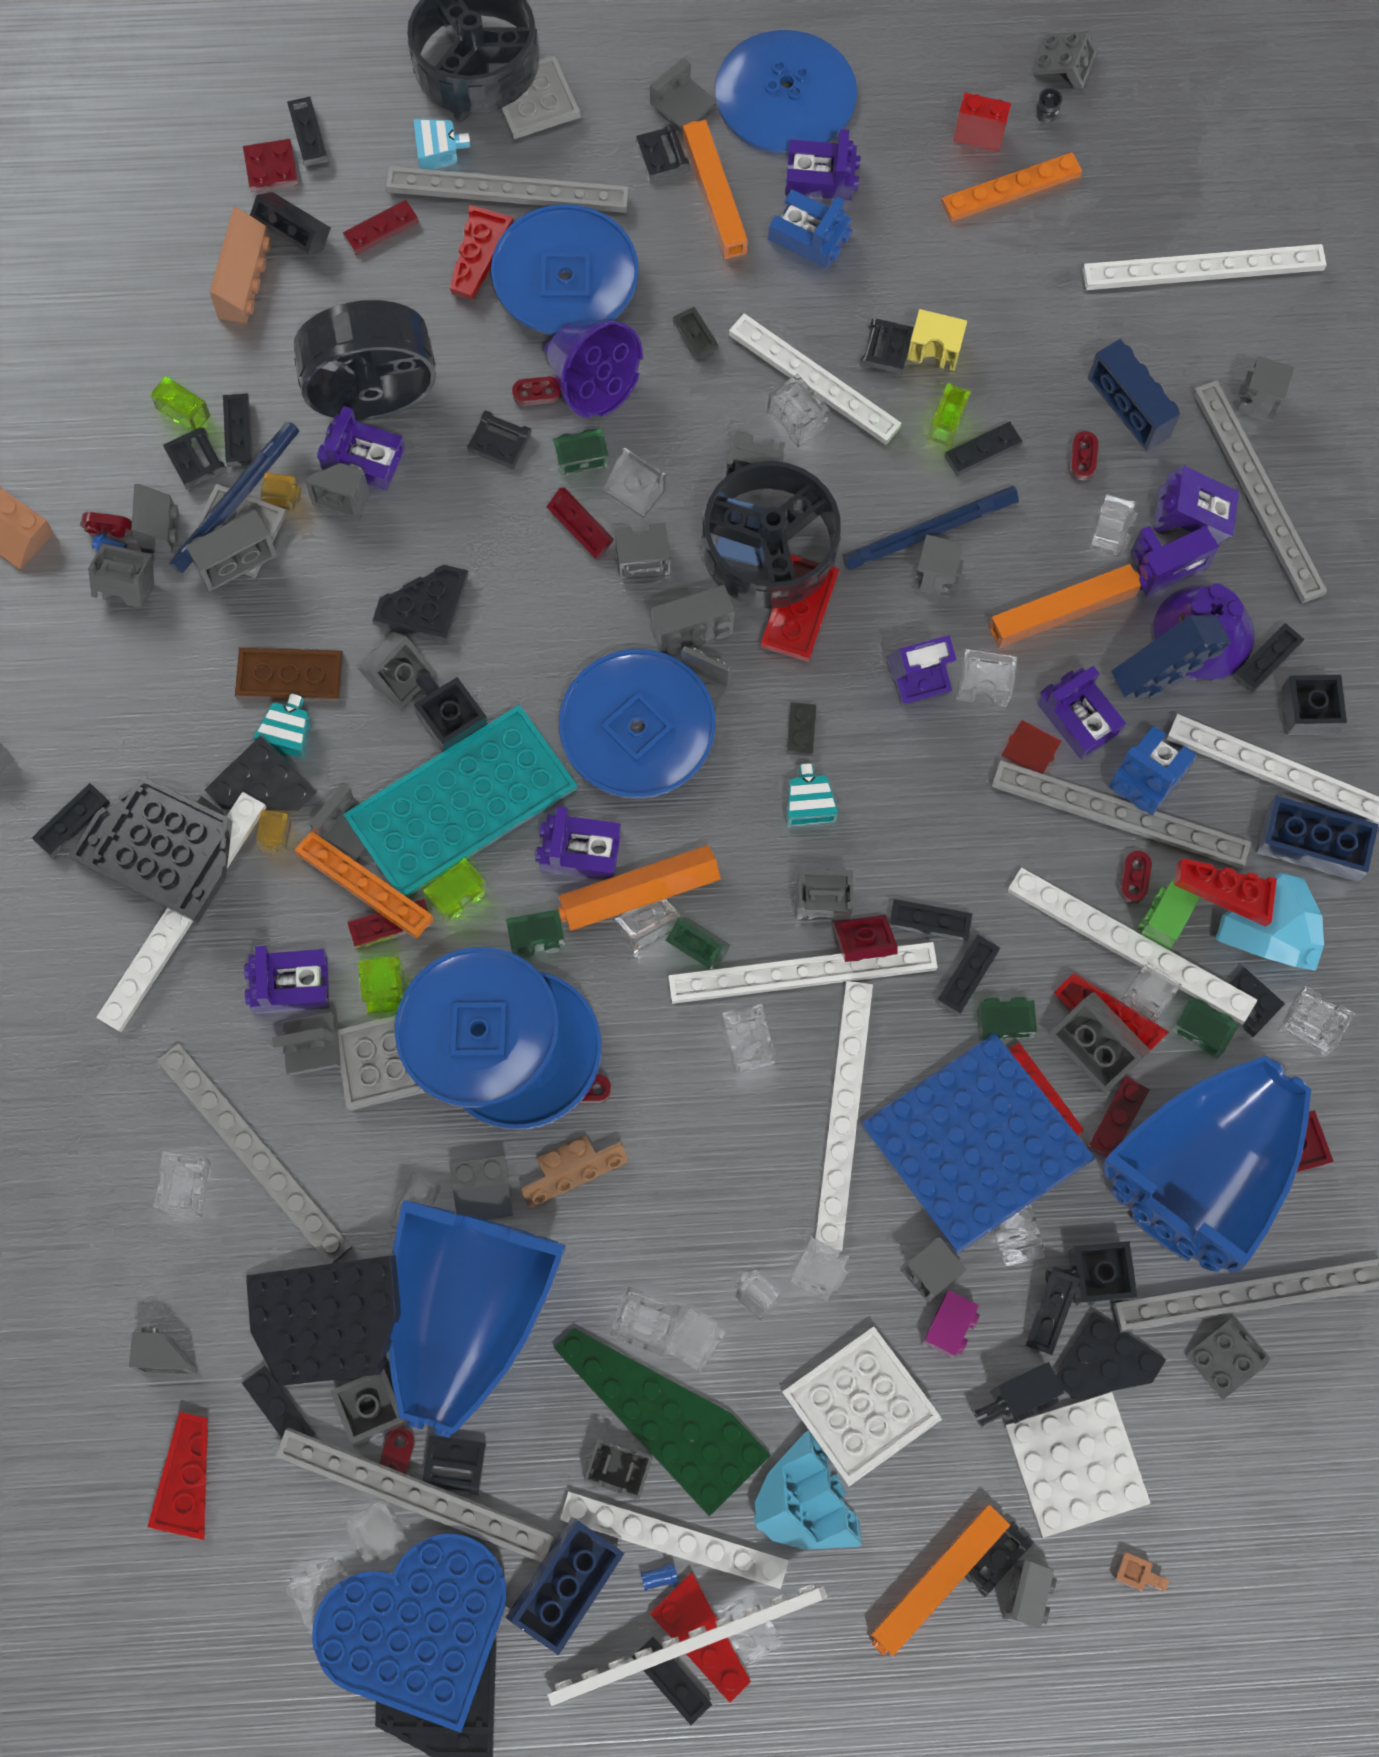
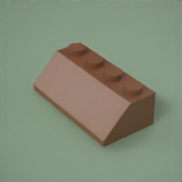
[210,207,272,324]
[0,487,54,571]

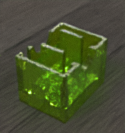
[358,956,406,1014]

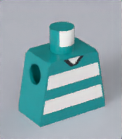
[253,694,311,760]
[787,764,838,827]

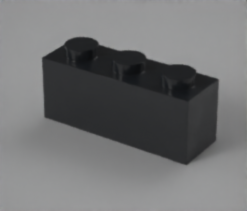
[250,192,331,253]

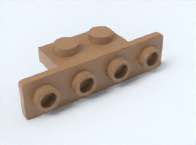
[521,1135,628,1208]

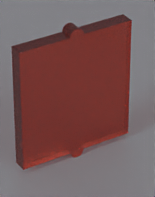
[1001,720,1062,774]

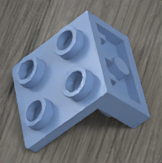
[716,498,767,567]

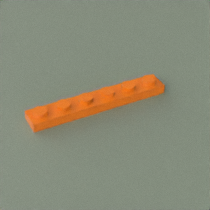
[941,152,1082,222]
[294,831,434,939]

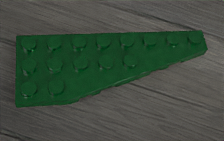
[554,1328,771,1517]

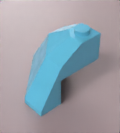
[1215,873,1324,971]
[754,1431,862,1550]

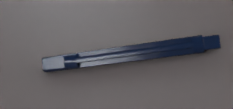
[169,422,300,573]
[842,486,1019,570]

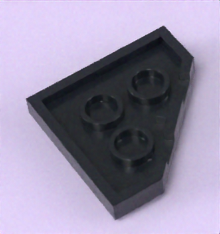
[372,564,469,643]
[204,735,317,811]
[1055,1312,1167,1399]

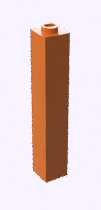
[683,120,748,260]
[988,564,1141,649]
[557,845,721,931]
[869,1505,1010,1656]

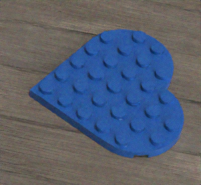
[312,1534,507,1733]

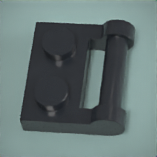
[636,124,691,181]
[859,318,914,374]
[467,410,532,470]
[163,428,227,489]
[1229,968,1285,1038]
[422,1435,487,1496]

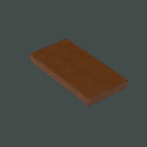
[235,647,343,702]

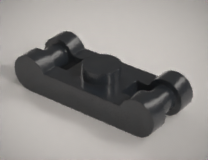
[964,1521,1034,1598]

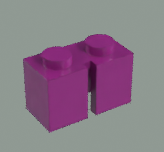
[922,1290,980,1359]

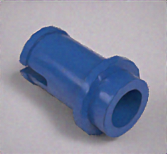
[92,533,127,552]
[641,1563,679,1591]

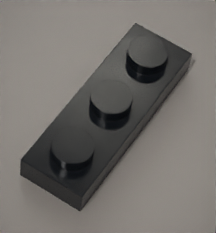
[287,96,328,167]
[223,393,252,467]
[944,421,1022,476]
[1233,623,1305,693]
[32,783,110,858]
[889,899,973,941]
[936,935,1001,1016]
[1026,1266,1080,1355]
[242,1365,316,1438]
[632,1637,712,1725]

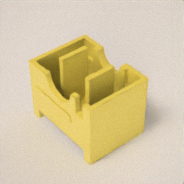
[907,309,967,371]

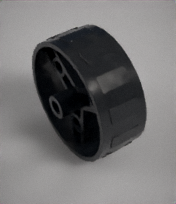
[407,0,539,114]
[294,300,436,420]
[701,461,841,608]

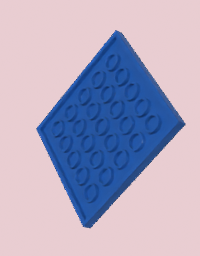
[861,1033,1094,1254]

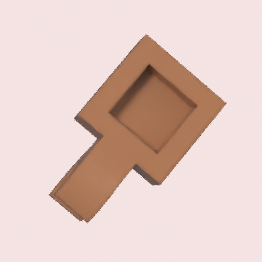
[1115,1552,1169,1592]

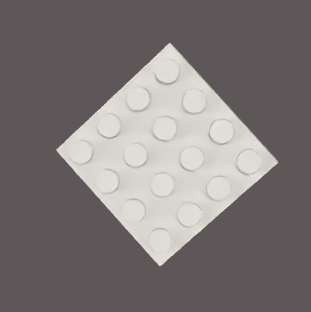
[782,1327,942,1487]
[1004,1392,1151,1538]

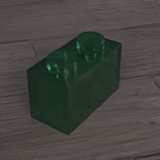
[553,429,609,476]
[506,909,565,958]
[665,917,731,969]
[977,997,1037,1040]
[1171,998,1239,1058]

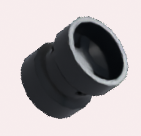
[1035,88,1062,123]

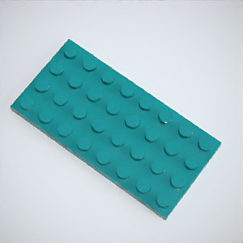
[343,704,578,897]

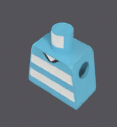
[413,119,470,170]

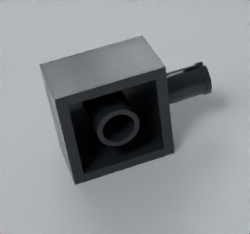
[414,672,488,752]
[1045,1241,1138,1307]
[973,1362,1064,1428]

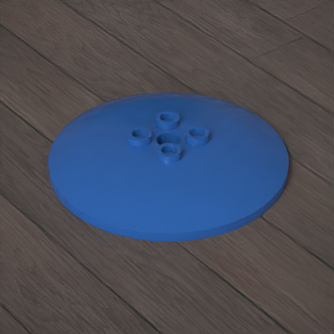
[715,30,857,154]
[491,204,639,336]
[559,649,716,799]
[395,947,559,1108]
[462,971,602,1130]

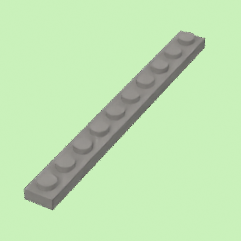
[386,166,629,213]
[1193,380,1327,603]
[991,760,1252,869]
[157,1043,352,1264]
[1113,1259,1379,1333]
[275,1428,555,1563]

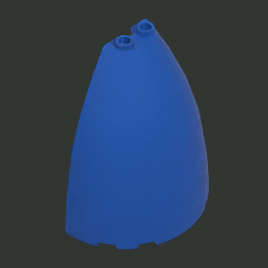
[1104,1056,1311,1273]
[388,1200,566,1437]

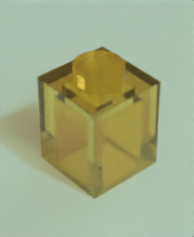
[260,472,301,511]
[256,810,292,854]

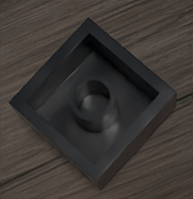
[1282,675,1347,735]

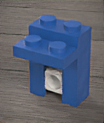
[768,190,853,268]
[1109,726,1197,816]

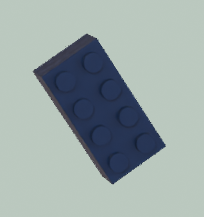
[1088,338,1181,452]
[1111,615,1231,699]
[1257,796,1379,882]
[506,1517,625,1656]

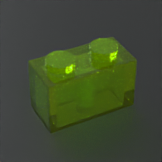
[150,376,210,431]
[928,383,971,447]
[423,859,487,922]

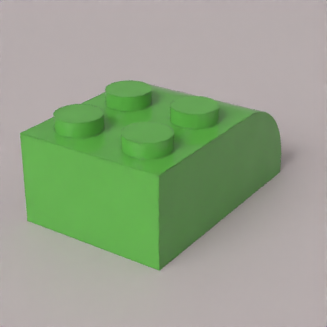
[1137,877,1200,950]

